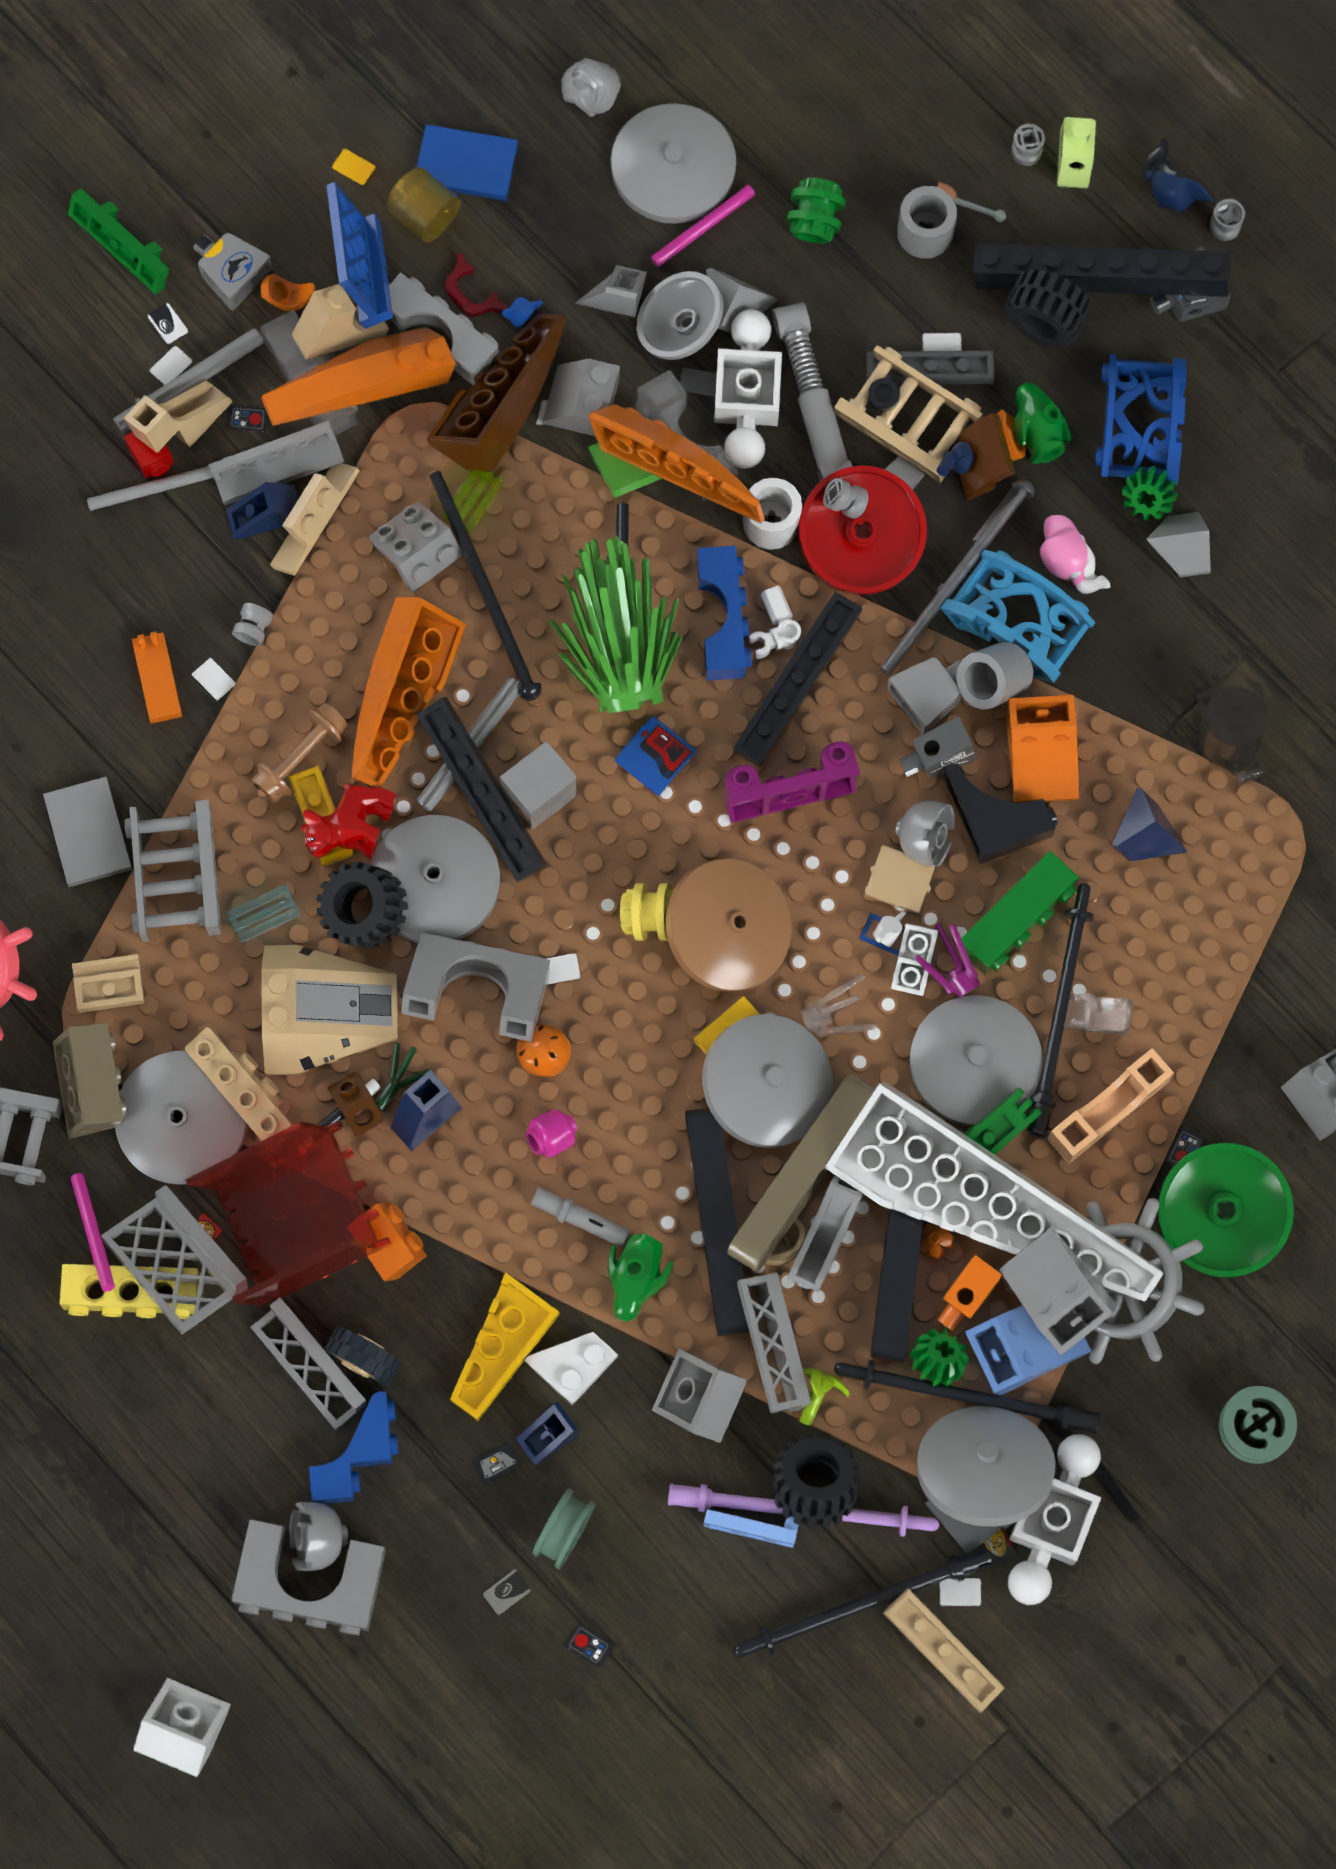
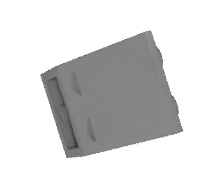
[1281,1049,1336,1141]
[999,1226,1118,1355]

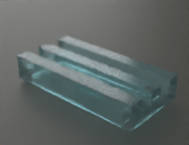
[226,884,301,944]

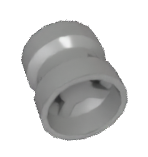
[1011,124,1045,166]
[1209,199,1245,241]
[823,478,868,519]
[232,603,274,646]

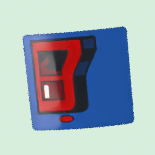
[615,716,697,796]

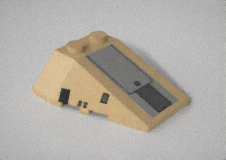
[261,945,398,1076]

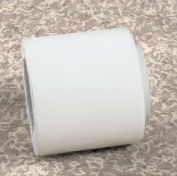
[743,478,802,550]

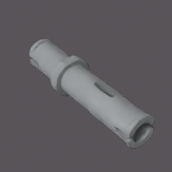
[531,1187,630,1248]

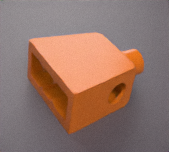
[937,1255,1003,1332]

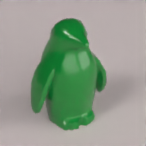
[1013,382,1071,464]
[607,1233,673,1322]

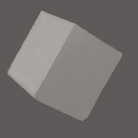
[500,742,576,830]

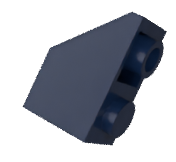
[391,1070,462,1151]

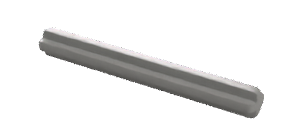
[417,677,522,812]

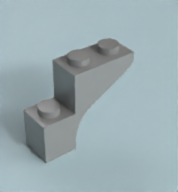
[787,1175,863,1292]

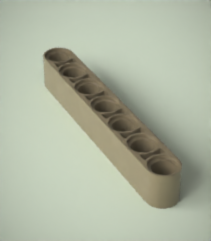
[727,1073,877,1272]

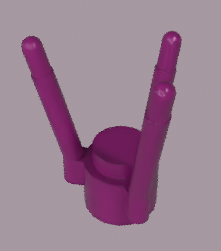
[915,923,981,998]

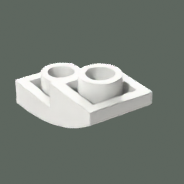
[891,923,938,996]

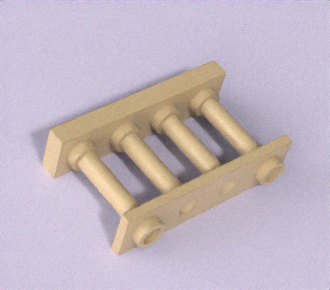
[834,345,983,483]

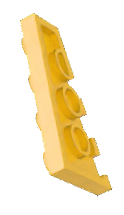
[450,1272,560,1421]

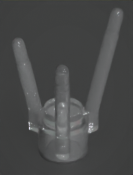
[800,974,876,1038]

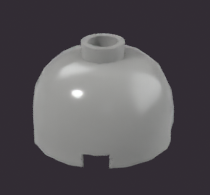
[896,800,955,867]
[289,1502,348,1571]

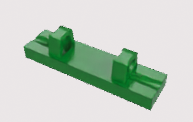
[68,188,169,295]

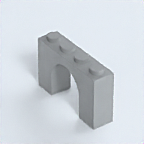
[401,932,551,1042]
[231,1520,386,1636]

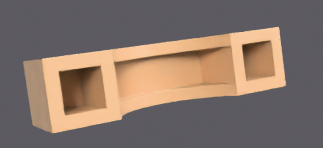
[1047,1048,1174,1164]

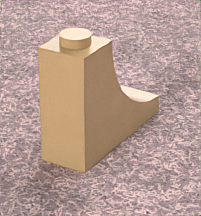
[291,284,389,360]

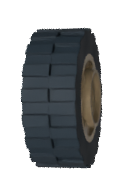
[323,1325,402,1386]

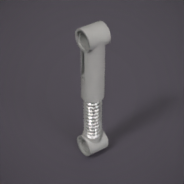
[772,302,852,482]

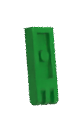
[964,1087,1042,1155]

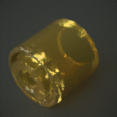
[386,167,461,243]

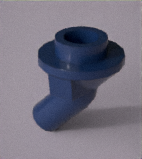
[936,442,974,477]

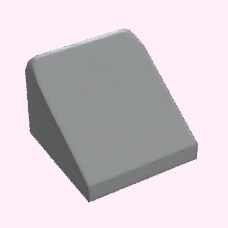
[885,456,924,490]

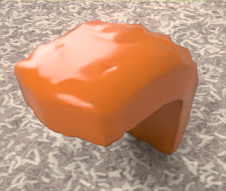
[260,274,316,311]

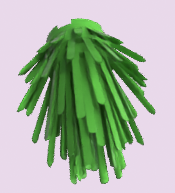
[549,535,683,713]

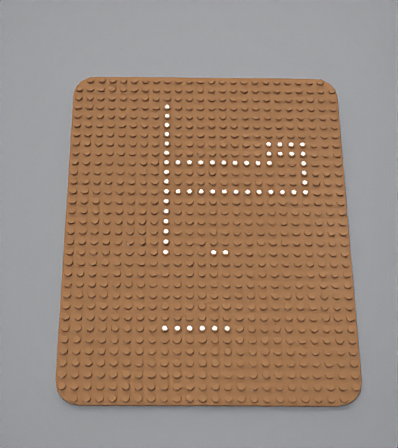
[62,402,1306,1479]

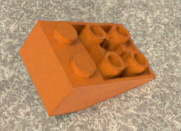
[1005,695,1079,803]

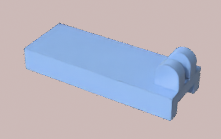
[703,1509,798,1548]

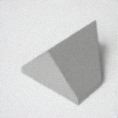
[575,265,647,318]
[706,268,779,333]
[1146,512,1211,578]

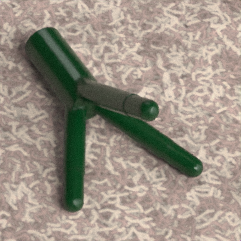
[375,1043,430,1111]

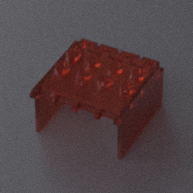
[185,1121,391,1306]

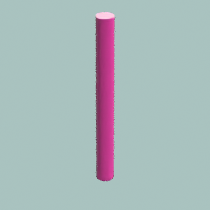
[650,185,755,267]
[71,1173,115,1292]

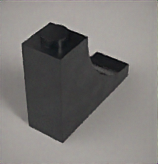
[943,763,1058,864]

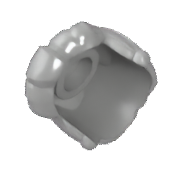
[561,58,621,117]

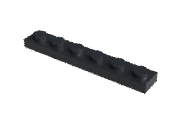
[733,591,863,768]
[417,697,547,882]

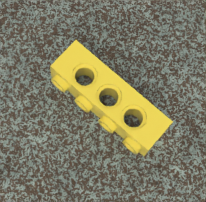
[60,1264,201,1319]

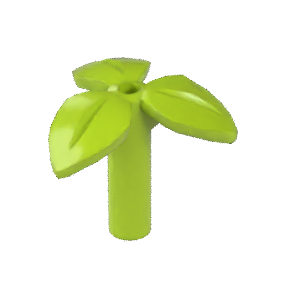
[799,1367,850,1426]

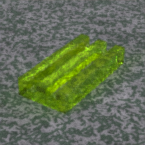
[442,470,504,535]

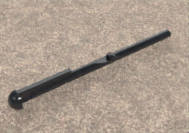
[429,471,542,701]

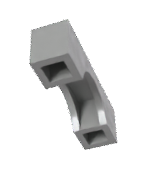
[389,273,499,385]

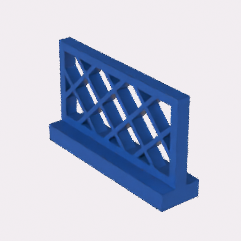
[326,182,393,329]

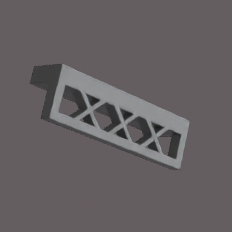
[208,420,345,506]
[737,1272,811,1413]
[251,1298,367,1431]

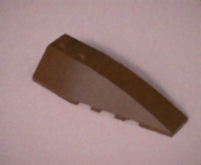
[426,314,566,472]

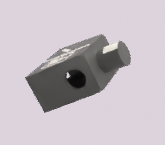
[899,716,977,779]

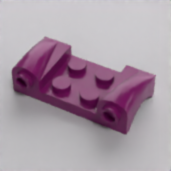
[724,741,860,823]

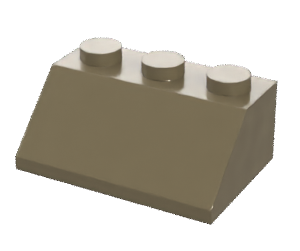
[52,1023,126,1139]

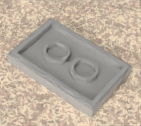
[43,777,132,887]

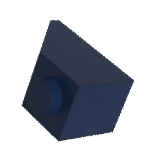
[226,482,298,539]

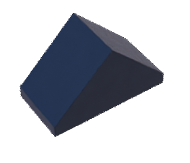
[516,1402,578,1466]

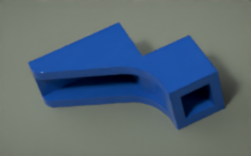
[309,1391,399,1504]

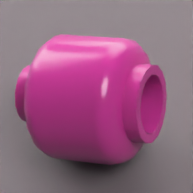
[526,1109,578,1158]

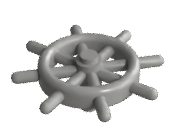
[1087,1198,1204,1364]

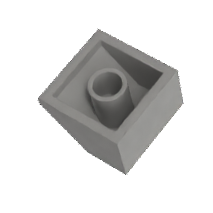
[542,359,620,436]
[652,1349,748,1443]

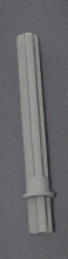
[113,329,264,433]

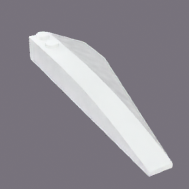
[824,1081,1164,1302]

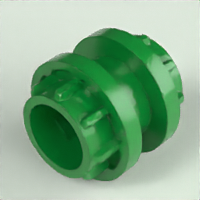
[786,178,846,244]

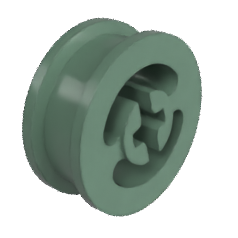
[1218,1386,1297,1464]
[532,1488,596,1570]

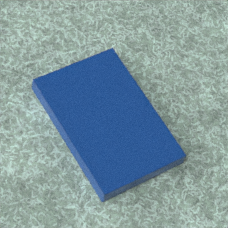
[414,124,518,201]

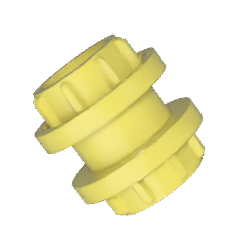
[620,883,674,941]

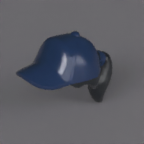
[1141,138,1214,212]

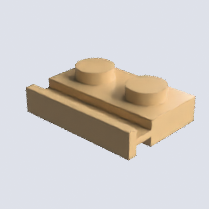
[72,954,145,1013]

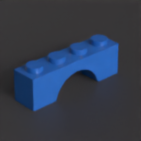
[697,545,751,681]

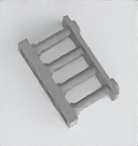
[125,800,222,942]
[0,1088,63,1186]

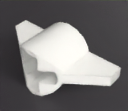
[872,911,906,947]

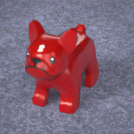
[300,783,396,859]

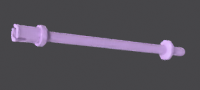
[668,1483,939,1537]

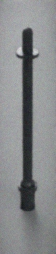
[1026,883,1094,1137]
[834,1360,1101,1434]
[734,1546,992,1657]

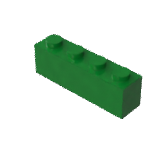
[957,850,1079,975]

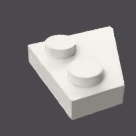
[524,1332,618,1405]

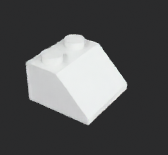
[134,1678,231,1777]

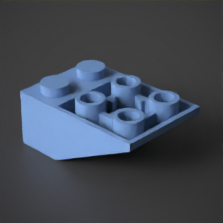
[965,1306,1091,1396]

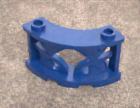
[1095,354,1186,484]

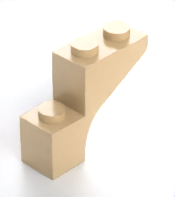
[124,381,232,453]

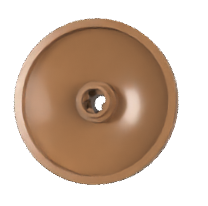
[666,859,792,992]

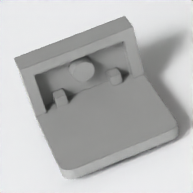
[369,502,463,592]

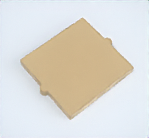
[864,845,935,914]

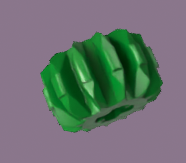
[1122,465,1177,521]
[910,1328,970,1387]

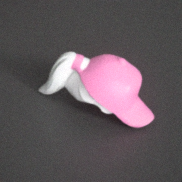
[1040,515,1111,594]

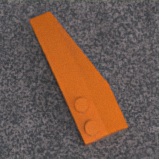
[261,327,456,426]
[589,404,765,524]
[351,597,466,788]

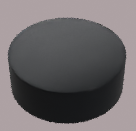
[868,378,900,412]

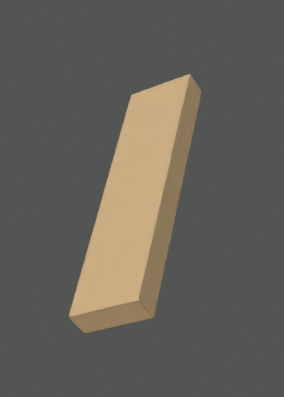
[883,1589,1005,1713]

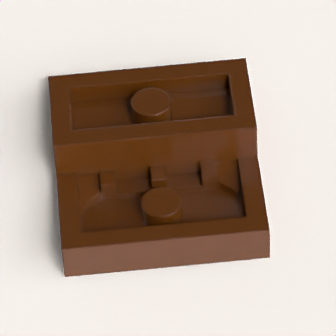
[952,413,1015,501]

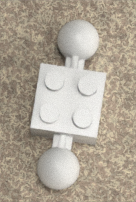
[714,309,782,469]
[1008,1434,1101,1605]

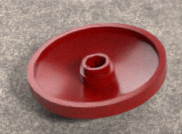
[798,465,927,595]

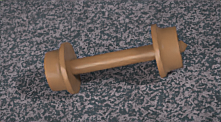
[250,703,348,803]

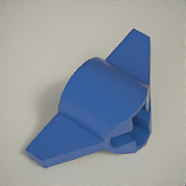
[502,297,543,328]

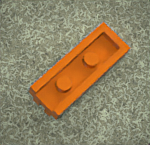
[132,631,183,724]

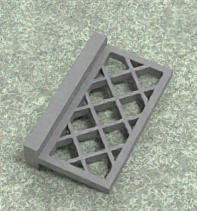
[101,1185,249,1334]

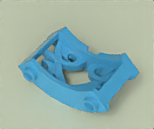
[940,550,1095,683]

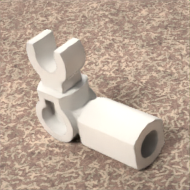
[749,586,801,659]

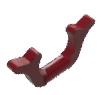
[445,252,508,317]

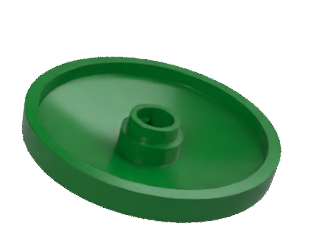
[1158,1143,1294,1277]

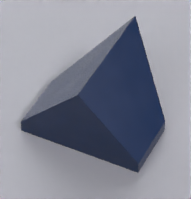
[1112,788,1187,861]

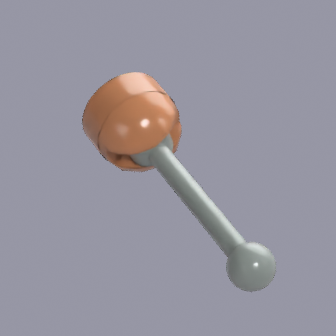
[937,182,1006,222]

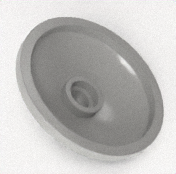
[637,271,723,360]

